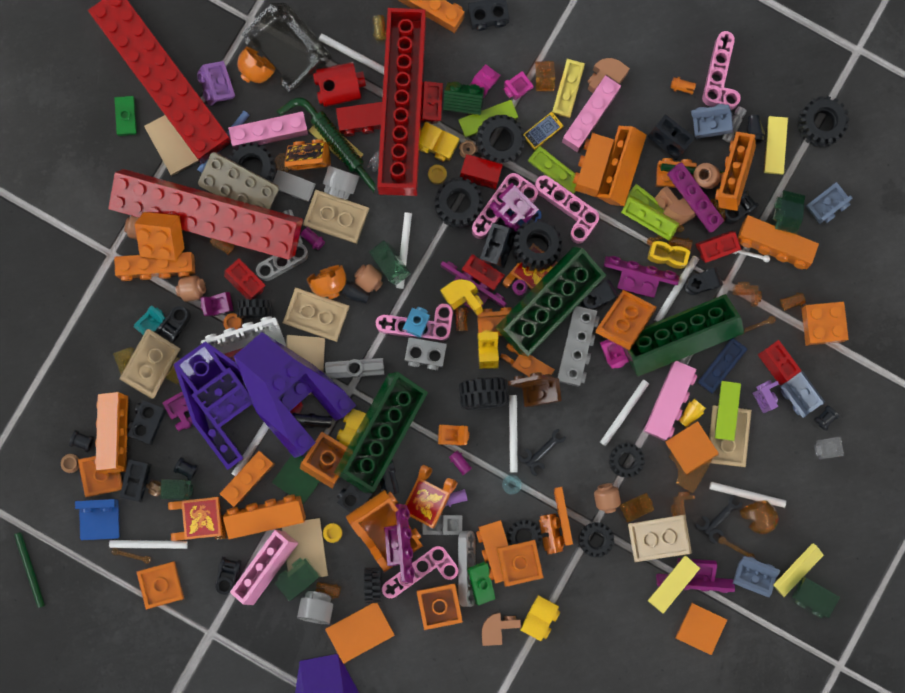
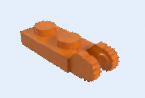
[500,343,555,377]

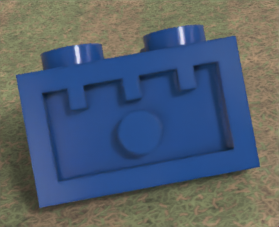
[75,499,120,540]

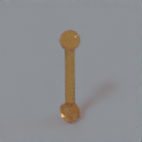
[647,225,684,245]
[742,316,776,335]
[718,536,755,558]
[111,548,151,564]

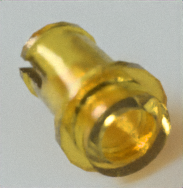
[372,15,386,41]

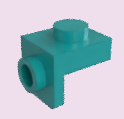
[133,305,166,335]

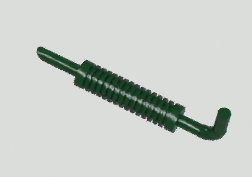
[276,98,375,193]

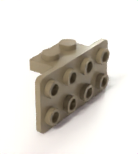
[198,152,279,209]

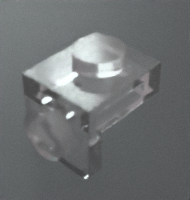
[815,437,844,460]

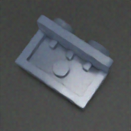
[691,104,734,139]
[806,182,853,224]
[780,371,825,418]
[733,556,780,597]

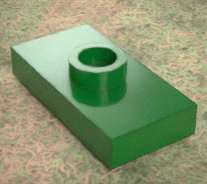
[114,96,137,136]
[468,562,495,606]

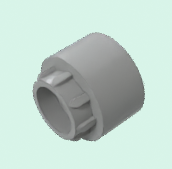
[323,166,360,200]
[297,591,334,624]

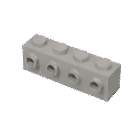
[557,306,599,387]

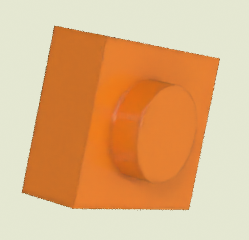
[438,425,469,446]

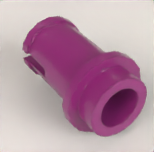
[300,227,325,250]
[512,280,528,296]
[449,450,472,476]

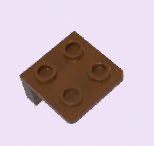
[508,372,562,407]

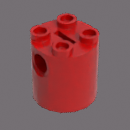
[313,62,366,107]

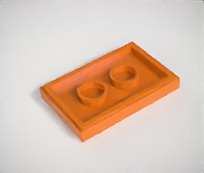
[596,290,657,350]
[325,603,395,664]

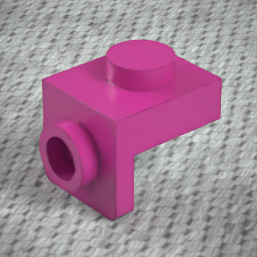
[470,64,501,98]
[503,71,533,101]
[600,339,629,369]

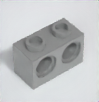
[405,338,447,371]

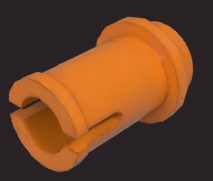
[671,77,696,95]

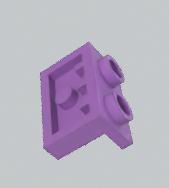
[197,61,235,106]
[753,380,779,413]

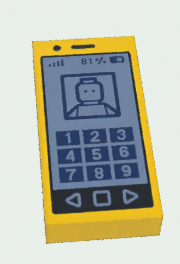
[524,112,564,150]

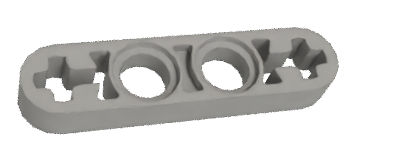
[458,531,476,607]

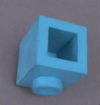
[403,307,430,338]

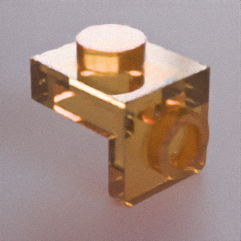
[535,61,555,91]
[732,282,762,307]
[671,492,695,516]
[620,493,654,523]

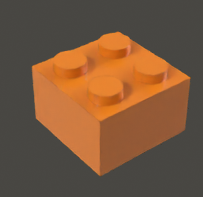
[134,212,185,261]
[801,302,849,346]
[300,432,348,489]
[417,583,463,630]

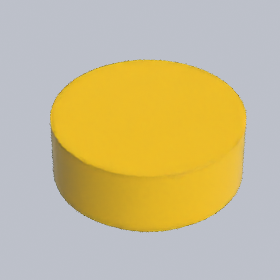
[428,165,447,184]
[323,523,343,543]

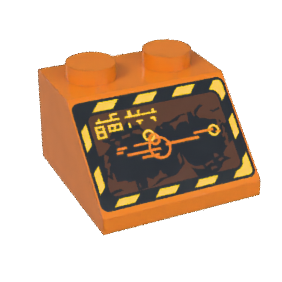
[285,139,331,171]

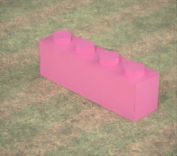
[562,75,621,153]
[228,112,308,150]
[643,361,697,441]
[230,530,298,605]

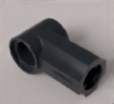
[380,459,399,494]

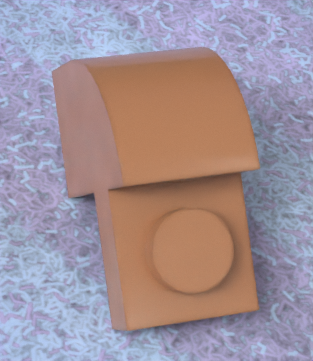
[588,58,630,93]
[655,186,696,225]
[482,612,521,646]

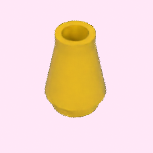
[678,399,706,427]

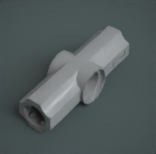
[325,358,384,379]

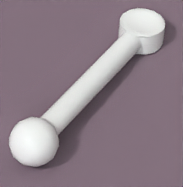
[733,250,770,262]

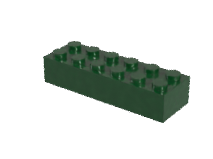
[495,247,606,357]
[623,294,744,377]
[334,372,428,493]

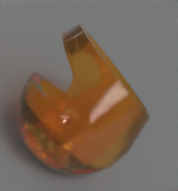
[740,500,779,534]

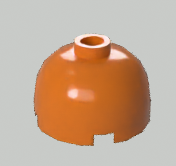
[237,46,275,83]
[307,265,346,299]

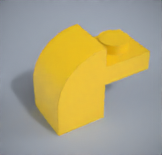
[440,279,483,316]
[478,330,499,369]

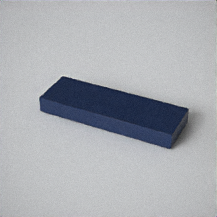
[697,338,747,394]

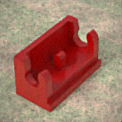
[421,81,443,124]
[460,154,503,190]
[695,231,741,263]
[462,254,505,292]
[224,259,266,300]
[758,340,802,385]

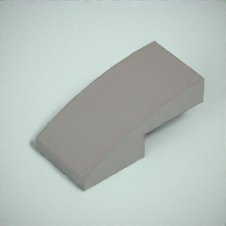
[273,170,316,202]
[421,515,462,535]

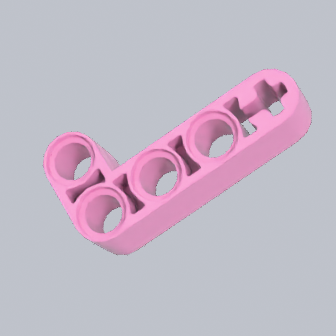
[702,31,740,110]
[472,173,538,239]
[535,176,599,244]
[376,304,453,342]
[382,546,458,598]

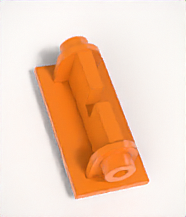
[539,513,564,554]

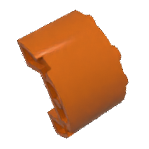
[346,490,423,572]

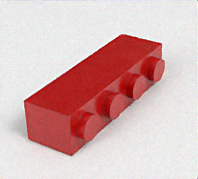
[336,102,382,136]

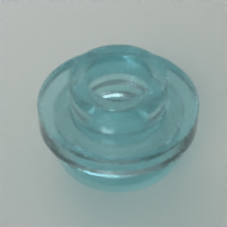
[502,475,522,494]

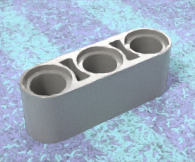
[256,243,309,281]

